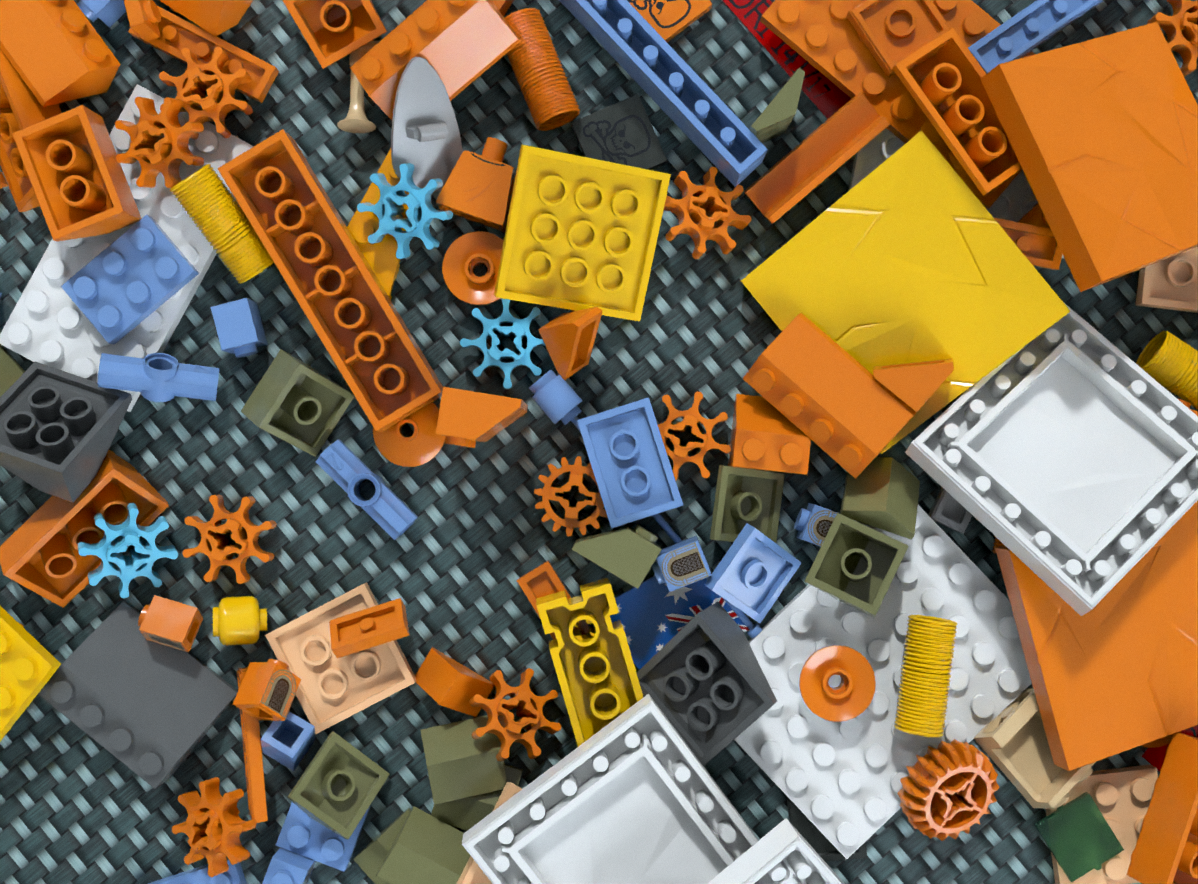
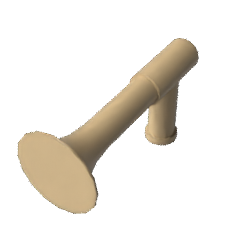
[337,41,380,133]

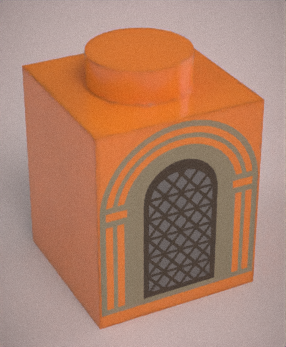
[138,595,204,653]
[233,659,301,721]

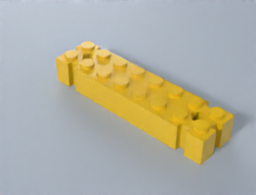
[536,578,643,747]

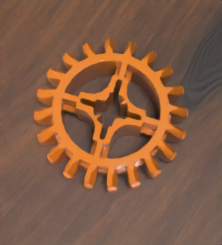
[898,739,999,841]

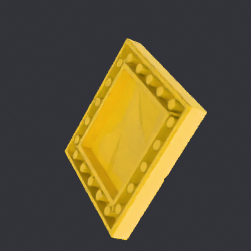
[741,130,1071,454]

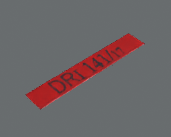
[722,0,851,119]

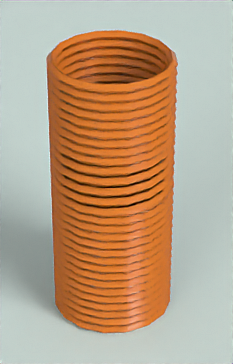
[504,8,580,131]

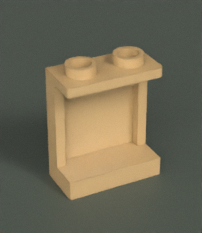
[974,688,1096,809]

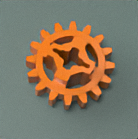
[534,456,608,537]

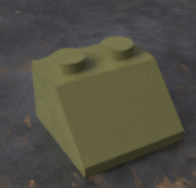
[241,349,355,457]
[805,513,909,618]
[572,524,662,589]

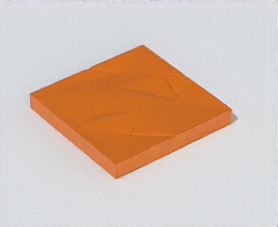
[980,22,1198,292]
[995,501,1198,771]

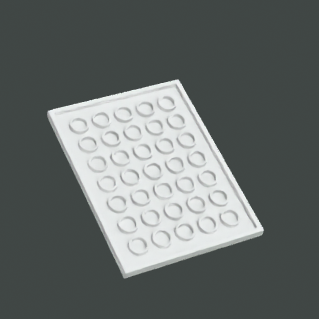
[734,505,1032,859]

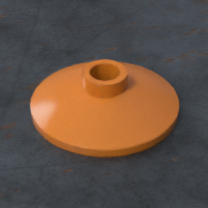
[442,231,504,305]
[373,402,445,467]
[799,645,876,722]

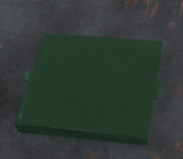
[1035,792,1124,882]

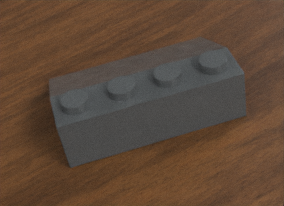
[38,600,238,789]

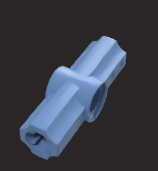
[97,353,219,402]
[316,439,418,540]

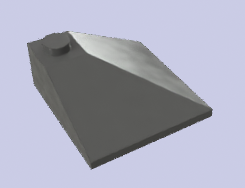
[0,362,132,503]
[637,602,778,766]

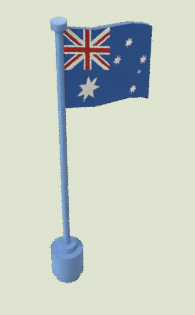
[529,370,762,670]

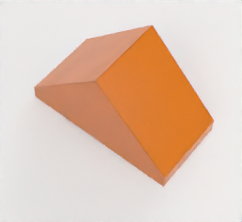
[538,307,603,380]
[873,359,954,412]
[415,647,494,717]

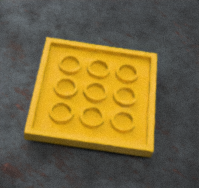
[494,144,671,321]

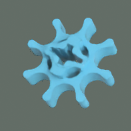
[357,163,453,259]
[460,298,545,389]
[77,503,178,598]

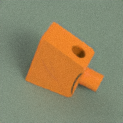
[436,137,516,232]

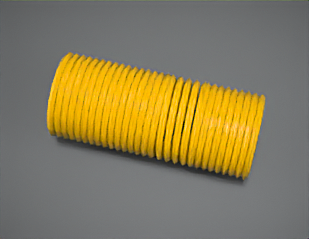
[170,164,274,284]
[1136,331,1198,409]
[894,615,958,737]

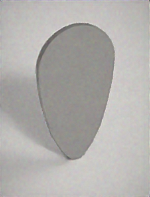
[391,57,463,193]

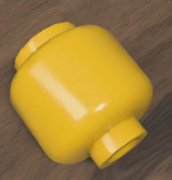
[213,596,267,646]

